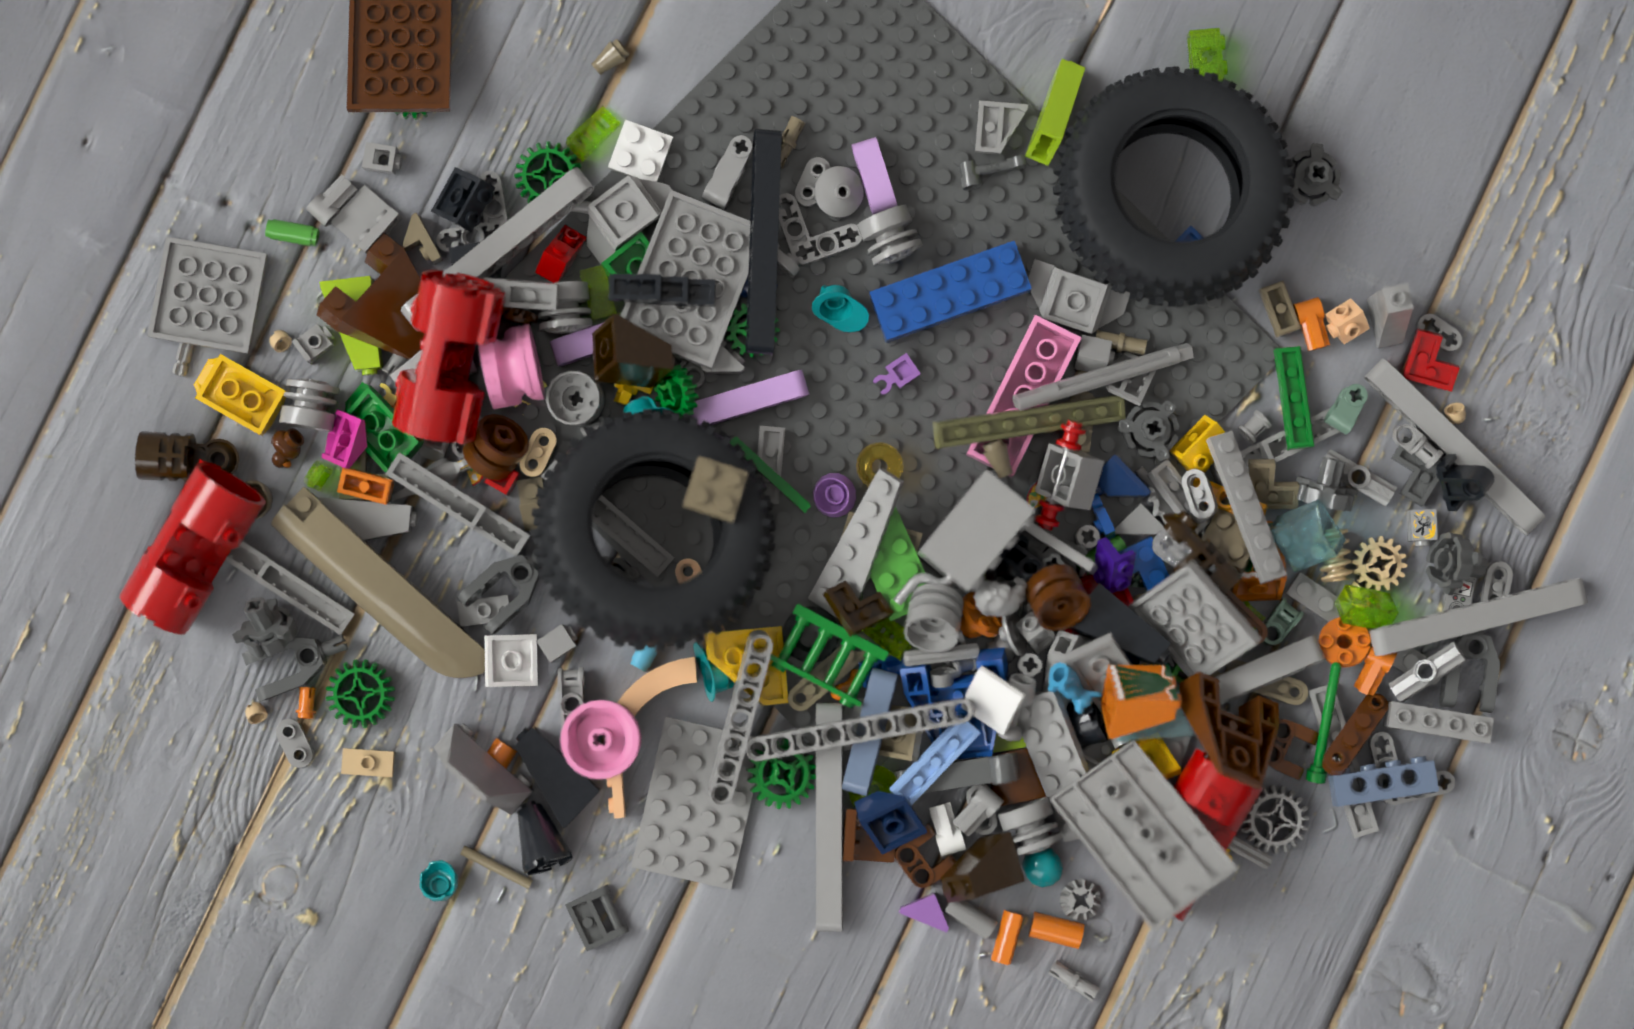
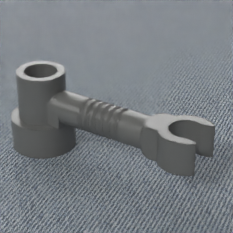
[960,155,1026,190]

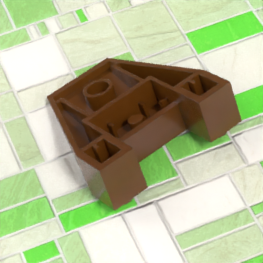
[316,233,426,359]
[1179,671,1279,789]

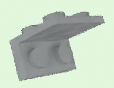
[331,185,403,254]

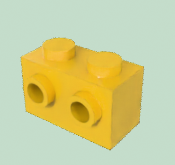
[1169,415,1226,472]

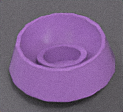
[813,473,856,517]

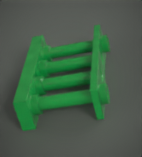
[770,603,889,709]

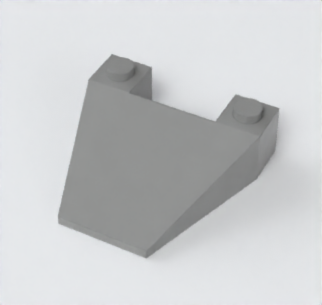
[434,723,534,815]

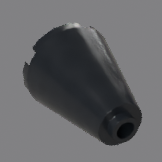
[1066,701,1109,746]
[517,801,573,875]

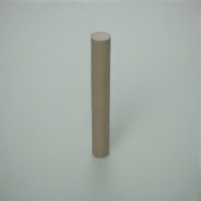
[460,846,533,889]

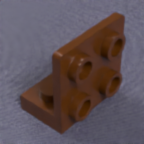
[843,808,895,863]

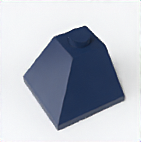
[1095,454,1151,498]
[854,791,928,855]

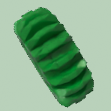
[514,141,582,204]
[326,659,395,728]

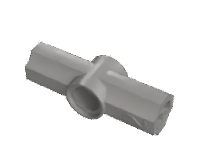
[1319,449,1397,507]
[1389,642,1467,703]

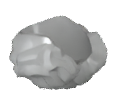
[974,577,1027,617]

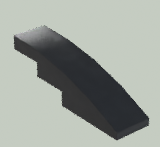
[609,274,716,307]

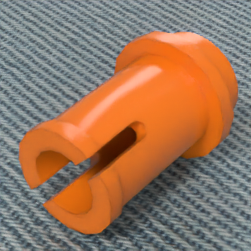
[295,687,316,719]

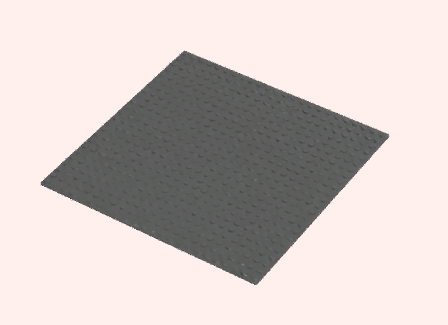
[468,0,1280,776]

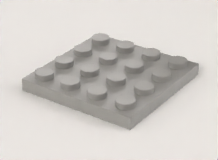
[147,237,268,355]
[1128,560,1261,677]

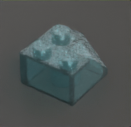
[1270,499,1346,573]

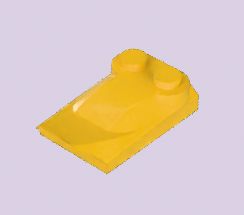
[194,354,287,436]

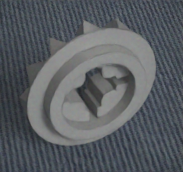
[1060,879,1101,920]

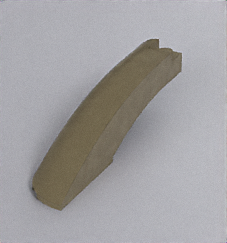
[271,486,485,678]

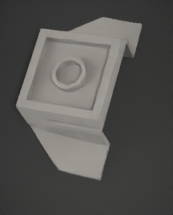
[587,175,672,264]
[1028,259,1130,334]

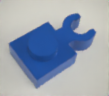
[1091,493,1115,540]

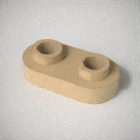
[520,428,557,477]

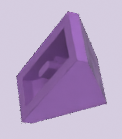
[899,893,949,933]

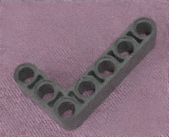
[893,752,1021,793]

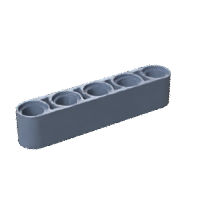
[842,668,899,796]

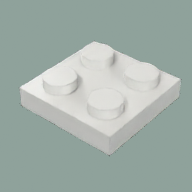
[608,120,674,182]
[484,634,538,687]

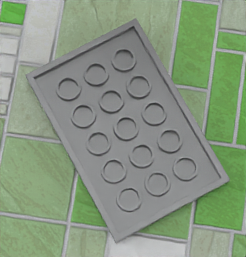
[621,190,750,369]
[631,717,763,890]

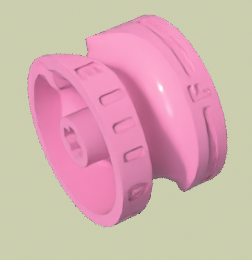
[478,324,545,410]
[561,700,642,779]

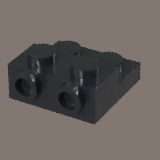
[431,167,496,232]

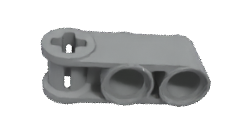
[702,135,753,209]
[557,667,585,731]

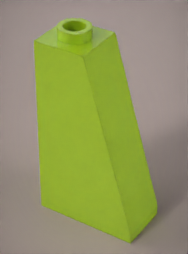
[1025,59,1086,166]
[319,276,383,376]

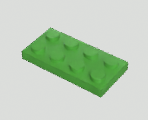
[870,506,926,621]

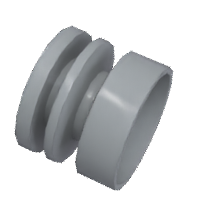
[857,205,923,266]
[538,281,592,334]
[546,371,605,426]
[279,378,340,432]
[904,583,964,652]
[997,797,1063,855]

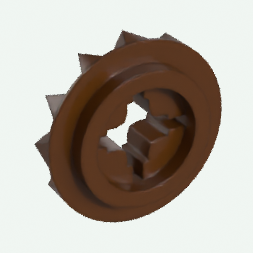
[501,305,538,326]

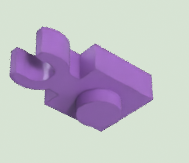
[873,353,921,395]

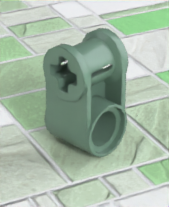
[1324,384,1368,435]
[1262,597,1304,646]

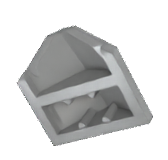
[1105,352,1156,406]

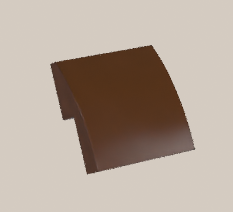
[990,748,1046,806]

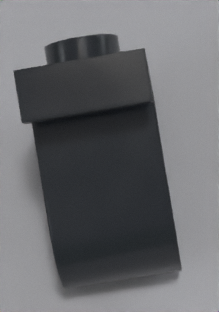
[1436,454,1495,511]
[985,534,1043,584]

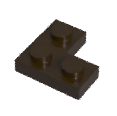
[823,580,894,637]

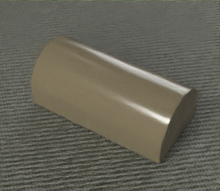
[1258,281,1301,338]

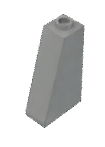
[1366,283,1413,349]
[319,497,418,541]

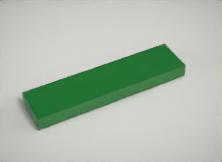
[1274,346,1315,450]
[730,437,811,514]

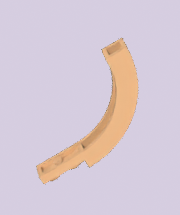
[601,657,698,819]

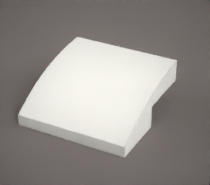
[961,666,1025,736]

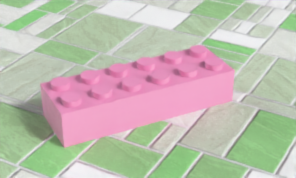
[966,315,1082,478]

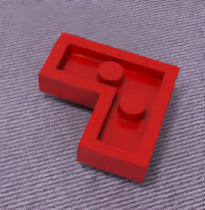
[1402,328,1460,392]

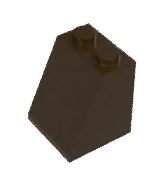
[592,314,675,388]
[941,832,1025,903]

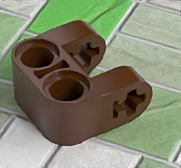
[1268,719,1319,781]
[895,823,956,888]

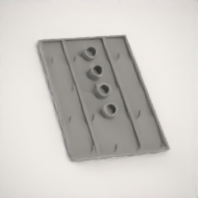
[1049,740,1238,930]

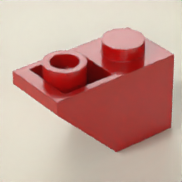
[535,225,587,283]

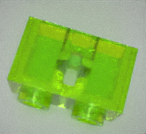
[1186,28,1228,82]
[1334,584,1399,629]

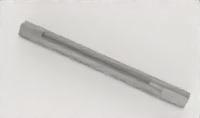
[1013,343,1194,411]

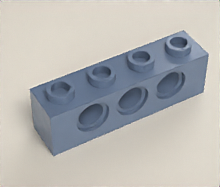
[1328,756,1439,807]

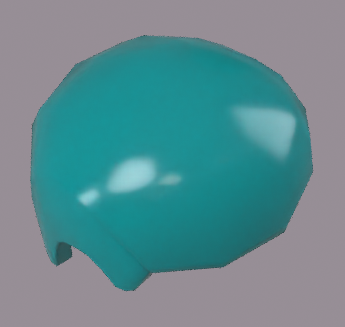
[1022,848,1063,888]
[419,860,458,902]

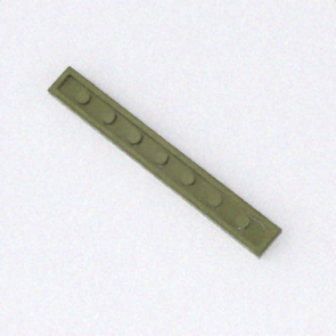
[933,395,1126,449]

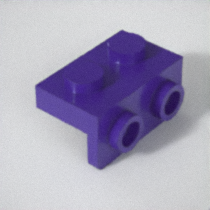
[1093,537,1136,593]

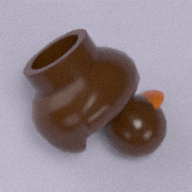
[271,428,304,468]

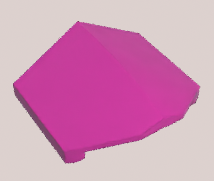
[322,410,367,469]

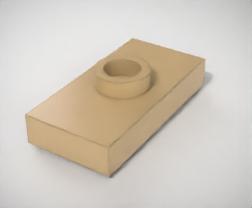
[341,748,395,777]

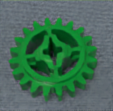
[746,738,816,809]

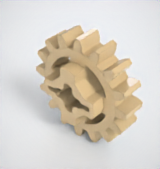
[1350,536,1408,592]

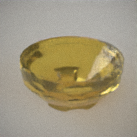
[856,442,903,486]

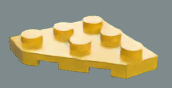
[705,626,789,706]

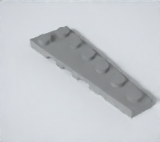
[808,468,904,618]

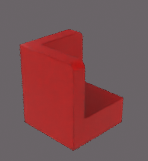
[484,470,522,496]

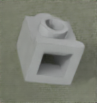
[362,142,402,175]
[292,324,335,364]

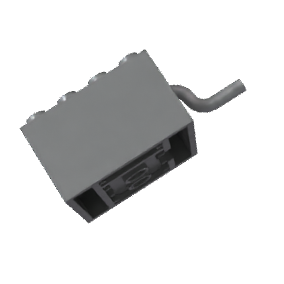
[893,470,1035,606]

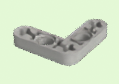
[436,171,508,253]
[779,193,862,265]
[1368,732,1455,805]

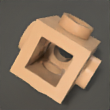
[1325,298,1370,345]

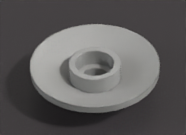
[814,166,864,217]
[999,611,1026,656]

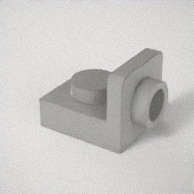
[1015,610,1056,655]

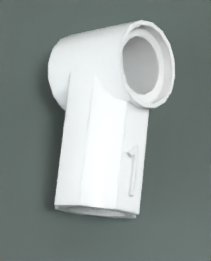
[929,802,966,857]

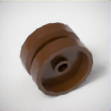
[462,414,529,480]
[1025,564,1091,631]

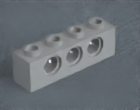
[1383,701,1494,744]

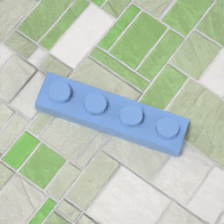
[889,714,980,805]

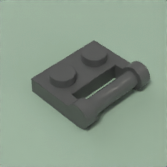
[565,884,629,951]

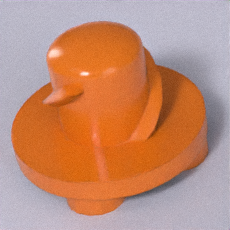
[960,592,1003,639]
[1319,615,1371,668]

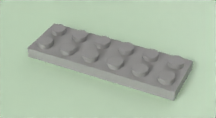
[1017,690,1090,842]

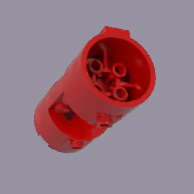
[392,270,506,445]
[119,459,266,635]
[1173,748,1263,922]

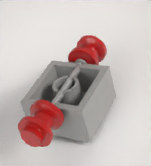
[1034,420,1104,530]

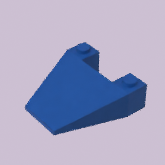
[900,647,1009,759]

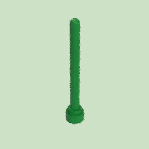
[1305,662,1341,784]

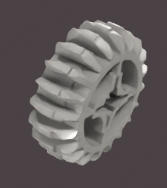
[1241,784,1310,854]

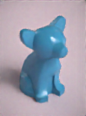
[1048,662,1102,714]

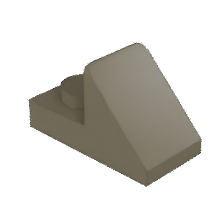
[402,213,443,265]
[517,477,545,532]

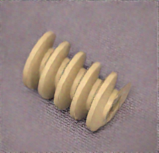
[1316,529,1353,582]

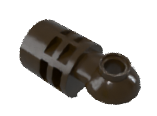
[135,431,239,482]
[1162,510,1243,595]

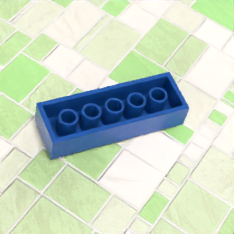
[869,240,1032,343]

